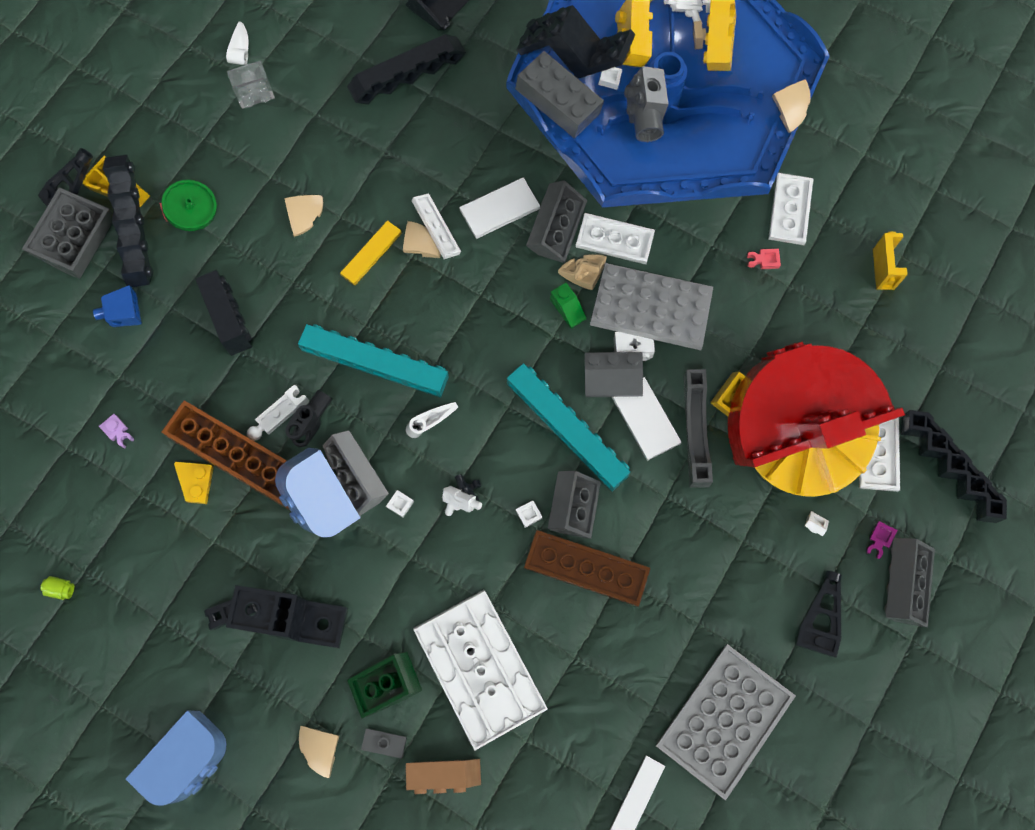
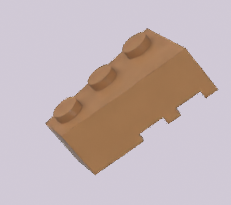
[406,759,481,794]

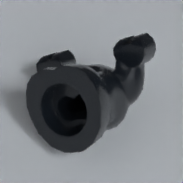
[455,474,481,501]

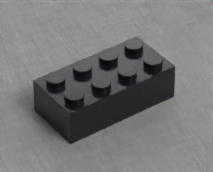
[195,270,253,356]

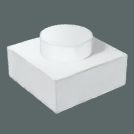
[598,67,622,90]
[386,490,414,518]
[516,501,542,528]
[805,511,829,536]

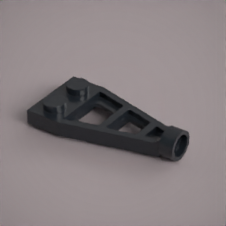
[38,148,93,207]
[795,571,842,658]

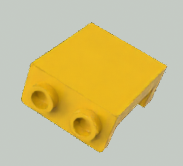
[873,231,907,290]

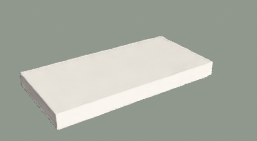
[768,173,813,245]
[460,177,540,239]
[576,213,655,264]
[612,377,682,461]
[859,417,900,492]

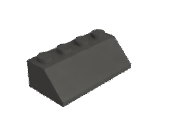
[526,180,587,263]
[885,538,935,628]

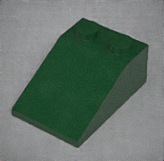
[347,652,422,719]

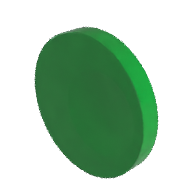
[162,180,217,231]

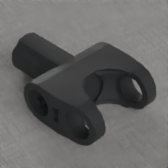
[285,390,332,447]

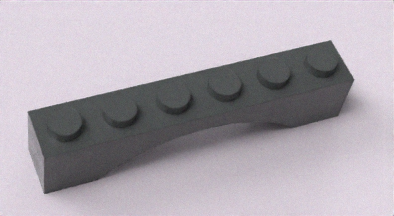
[683,369,713,488]

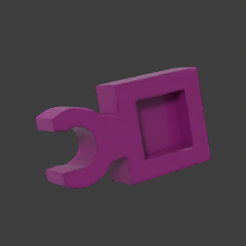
[866,521,898,559]

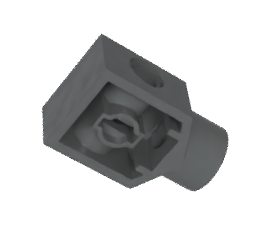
[624,66,669,142]

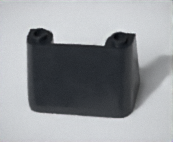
[406,0,469,31]

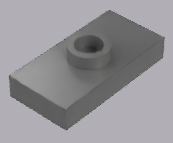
[361,728,407,759]

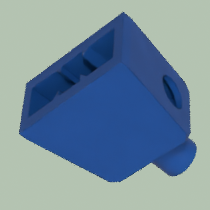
[93,285,142,327]

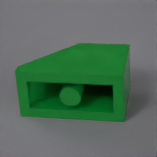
[550,282,586,329]

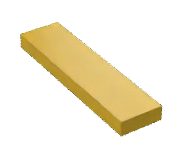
[340,220,402,285]

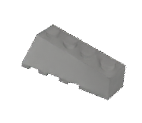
[323,431,389,516]

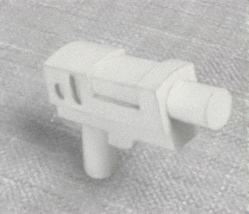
[664,0,703,23]
[442,486,482,516]

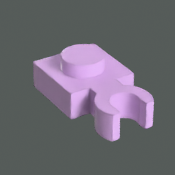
[99,414,134,448]

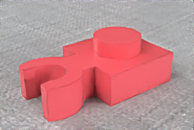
[747,249,781,269]

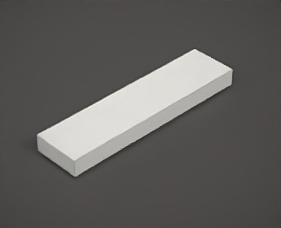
[412,193,461,259]
[610,756,665,830]

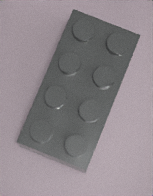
[515,51,604,139]

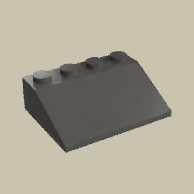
[22,188,113,279]

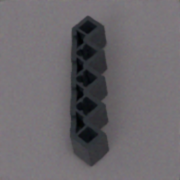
[347,34,466,105]
[103,155,153,287]
[901,410,1007,523]

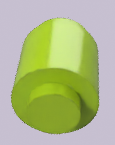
[40,576,75,600]

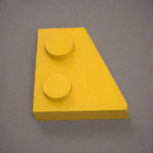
[174,462,214,504]

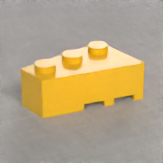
[615,0,653,67]
[703,0,736,71]
[82,156,150,207]

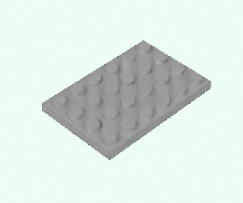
[590,263,713,350]
[656,644,796,800]

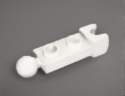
[247,385,309,441]

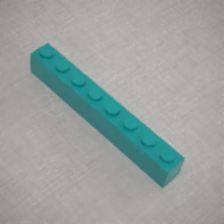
[298,324,449,397]
[507,363,630,492]

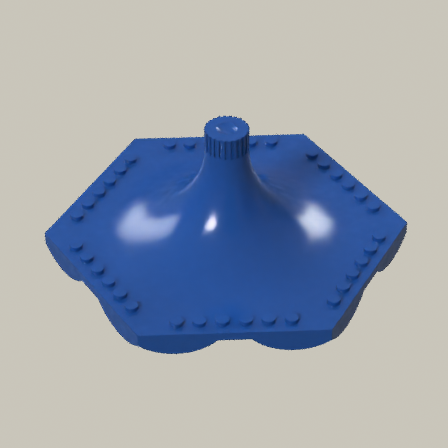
[506,0,829,208]

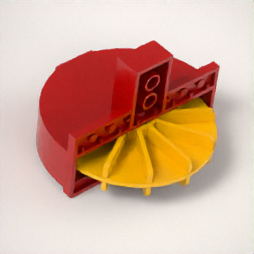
[728,341,905,496]

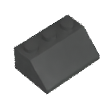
[585,352,643,397]
[548,471,601,539]

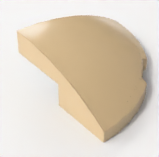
[772,79,810,133]
[285,195,323,237]
[403,221,441,258]
[558,254,607,290]
[299,726,339,778]

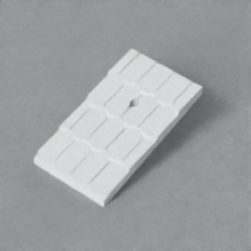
[413,590,548,750]

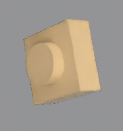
[693,21,706,49]

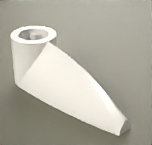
[226,21,249,66]
[406,402,458,438]

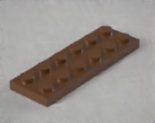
[524,530,650,607]

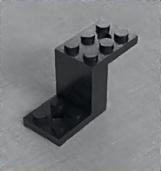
[516,5,635,79]
[226,585,348,649]

